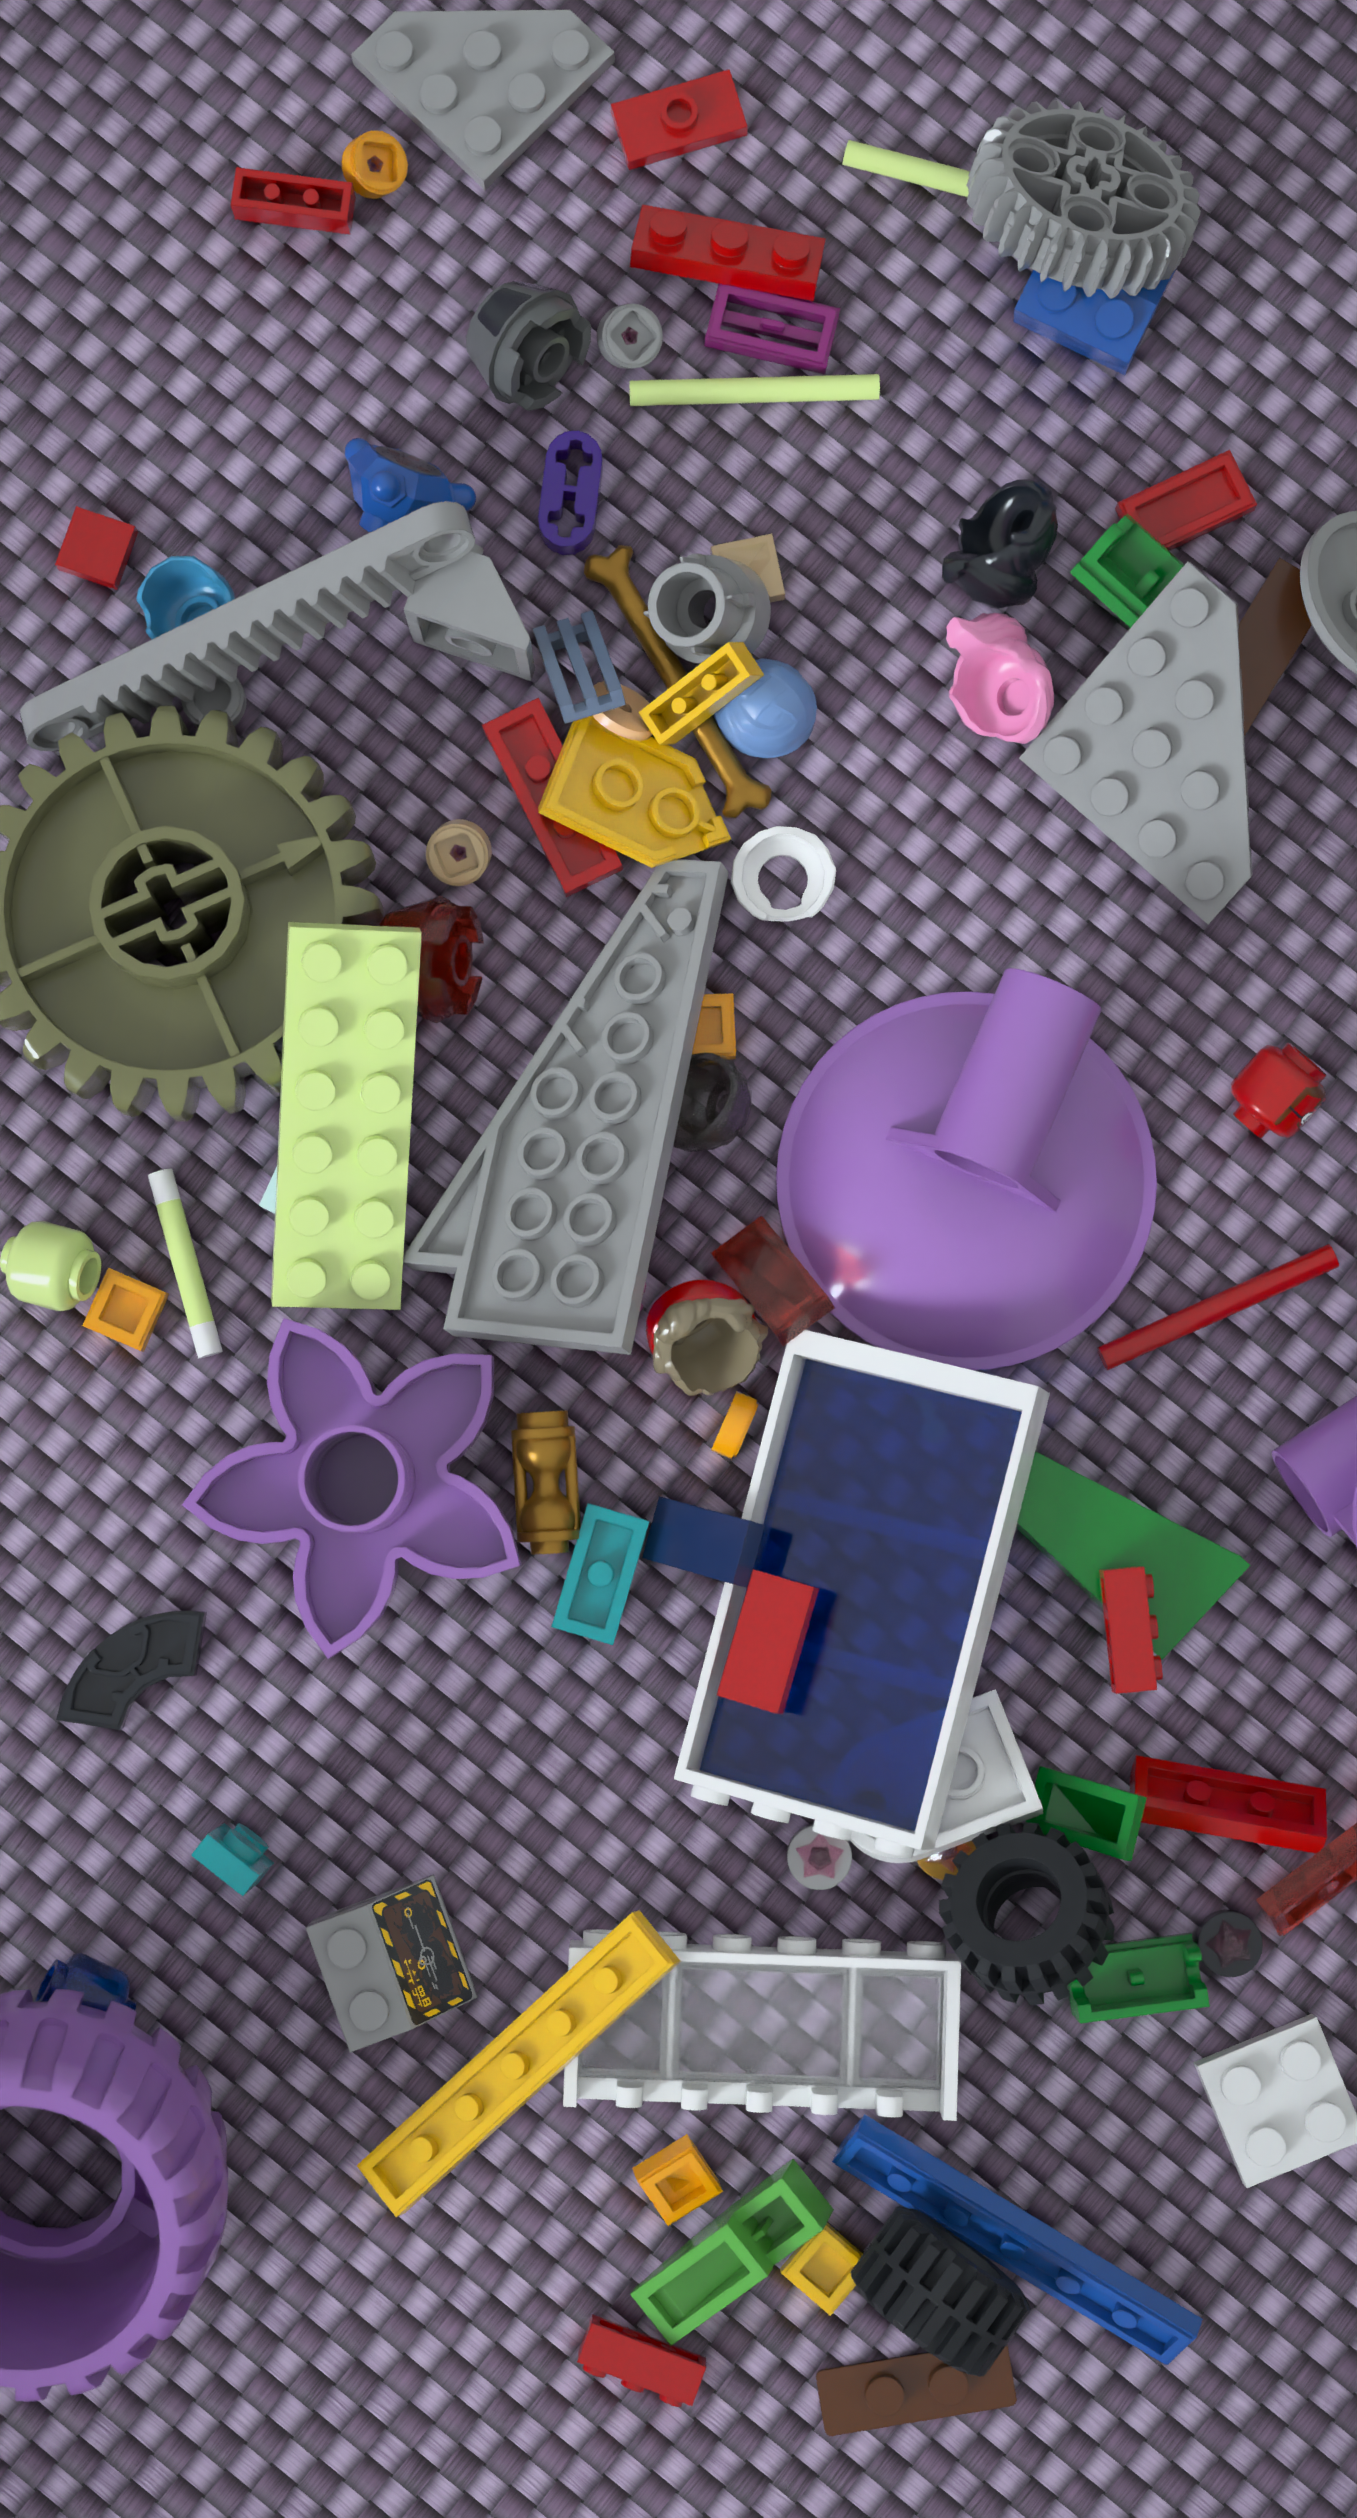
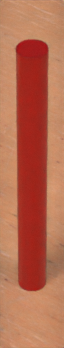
[1097,1244,1339,1371]

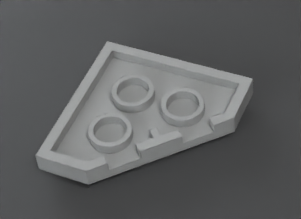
[351,10,615,190]

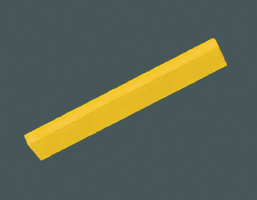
[356,1910,681,2217]

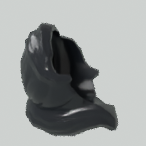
[942,479,1058,609]

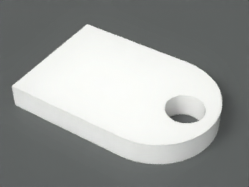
[833,1689,1043,1863]

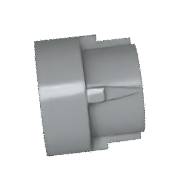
[643,554,771,664]

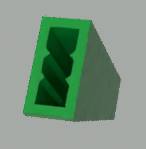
[986,1452,1250,1660]

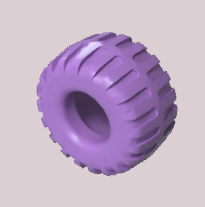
[0,1989,228,2402]

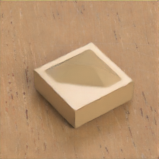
[710,534,785,603]

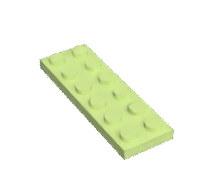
[271,922,422,1310]

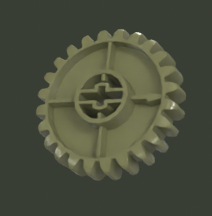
[0,705,384,1122]

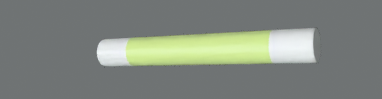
[148,1169,223,1359]

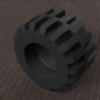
[939,1822,1115,2005]
[850,2206,1031,2377]

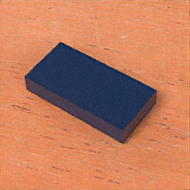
[642,1496,765,1588]

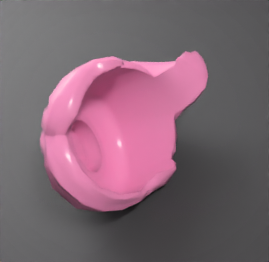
[946,613,1054,744]

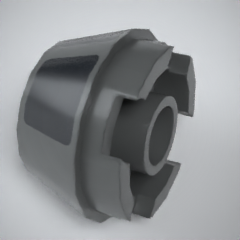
[466,281,591,411]

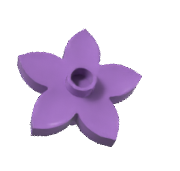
[182,1318,522,1659]

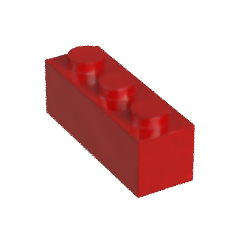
[231,167,356,235]
[1099,1566,1163,1694]
[577,2314,706,2407]

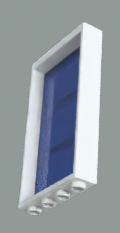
[674,1326,1050,1859]

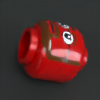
[1231,1042,1327,1139]

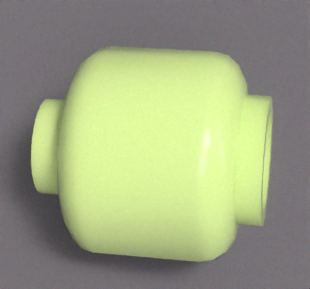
[0,1221,101,1311]

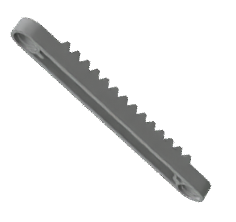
[20,501,475,751]

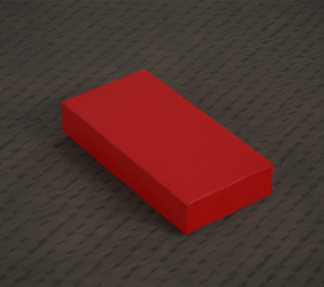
[1115,450,1257,551]
[717,1569,819,1715]

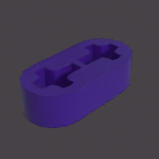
[538,430,603,555]

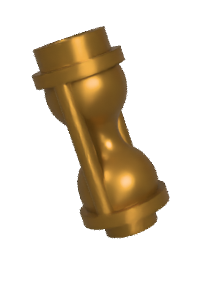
[511,1410,581,1554]

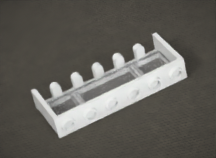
[563,1929,961,2121]

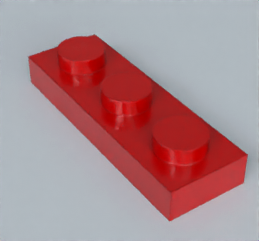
[630,204,826,301]
[482,697,623,898]
[1130,1755,1327,1854]

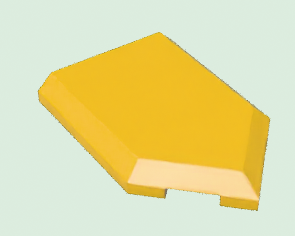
[538,716,731,868]

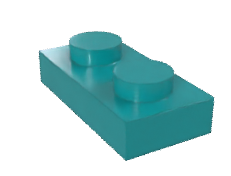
[551,1503,650,1645]
[191,1823,274,1896]

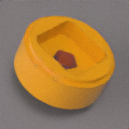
[342,130,408,199]

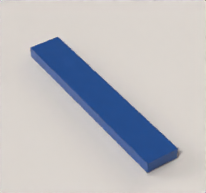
[832,2114,1203,2365]

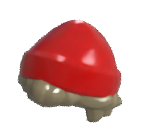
[646,1280,768,1396]

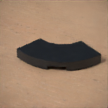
[56,1610,207,1730]

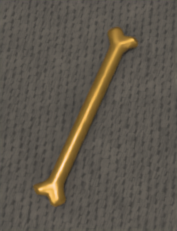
[584,545,772,819]

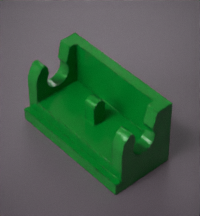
[1070,514,1184,628]
[1068,1933,1210,2024]

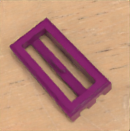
[705,284,841,375]

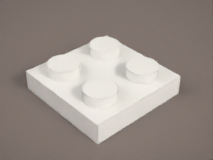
[1193,2014,1357,2188]

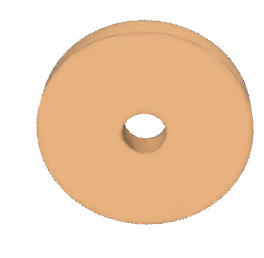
[592,682,653,740]

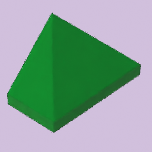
[1026,1766,1147,1861]

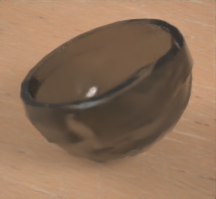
[673,1052,752,1152]

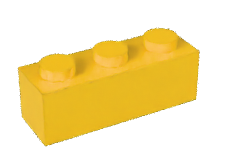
[638,642,764,745]

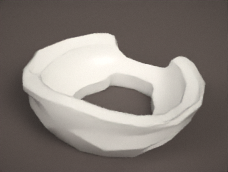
[731,826,836,921]

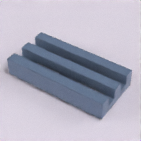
[533,610,626,724]

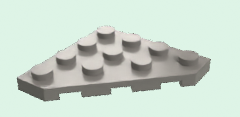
[1019,562,1253,925]

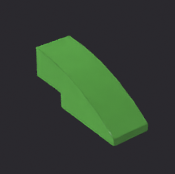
[630,2159,834,2346]

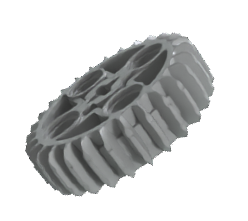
[967,99,1201,299]

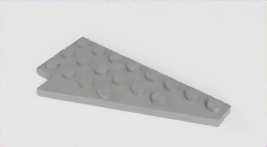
[403,860,729,1355]

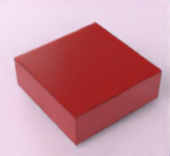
[55,506,138,590]

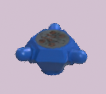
[344,438,476,533]

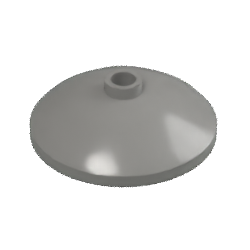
[1300,511,1357,674]

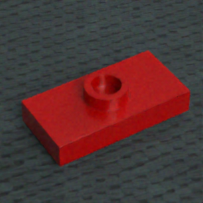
[611,69,748,170]

